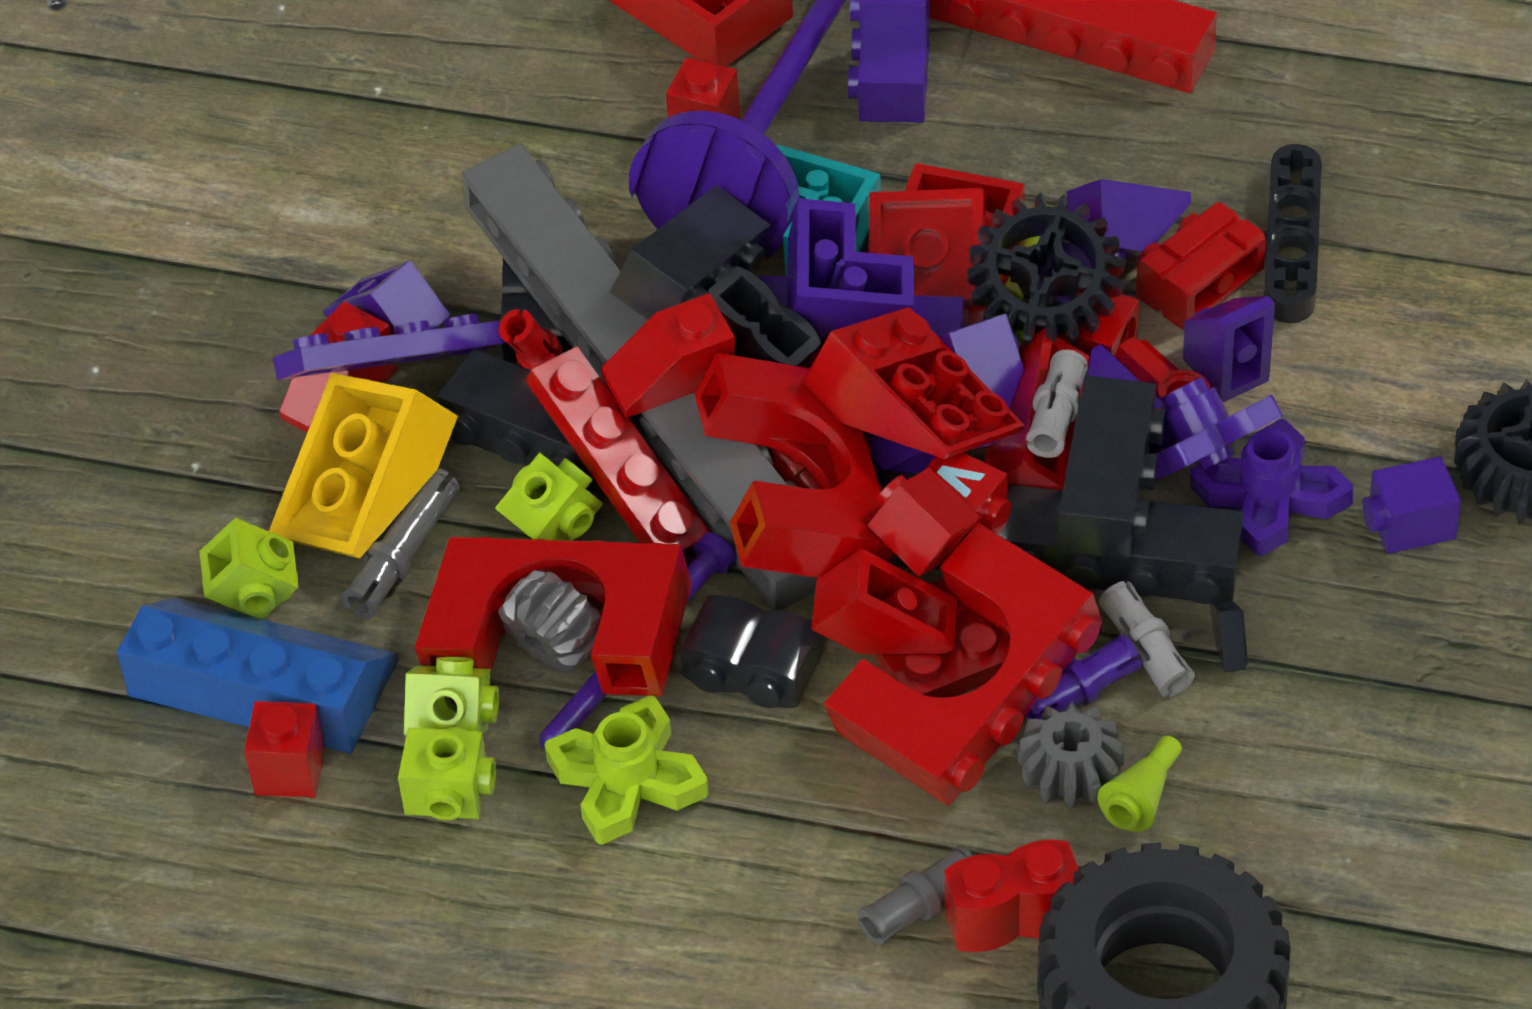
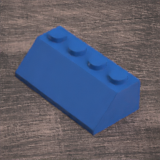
[117,597,398,754]

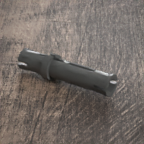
[341,468,460,619]

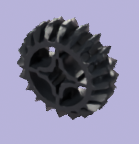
[967,192,1125,346]
[1454,378,1532,525]

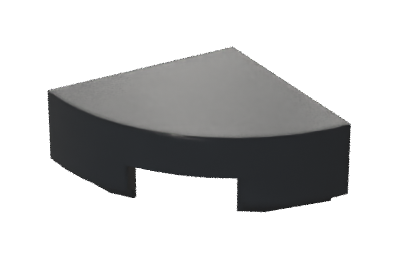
[1210,599,1248,672]

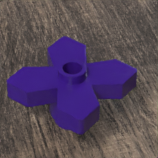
[1155,377,1283,481]
[1190,419,1353,556]

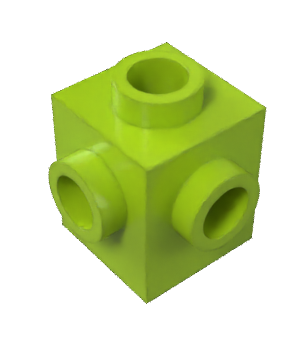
[495,452,603,541]
[199,517,299,619]
[403,657,499,735]
[398,727,496,820]

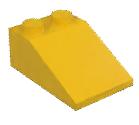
[269,373,458,559]

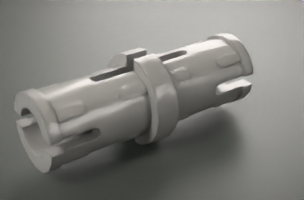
[1026,350,1088,458]
[1099,581,1195,697]

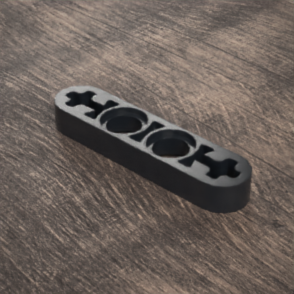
[1264,144,1322,323]

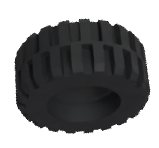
[1037,842,1291,1009]

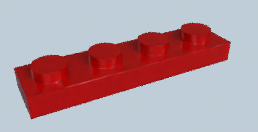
[525,346,711,555]

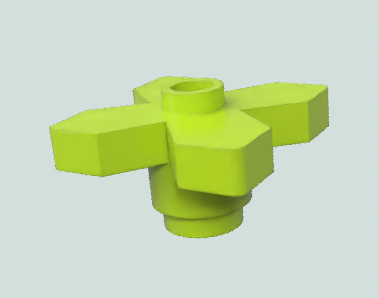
[544,695,709,844]

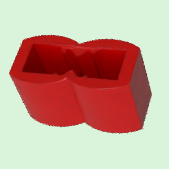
[944,839,1078,952]

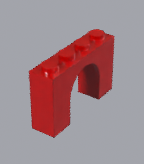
[694,353,895,578]
[824,523,1102,807]
[414,537,692,697]

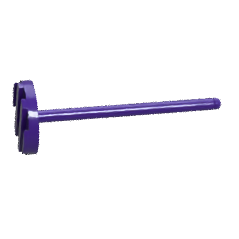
[628,0,846,259]

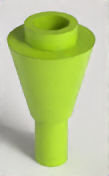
[1097,735,1182,832]

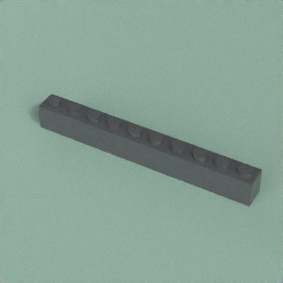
[462,143,818,610]

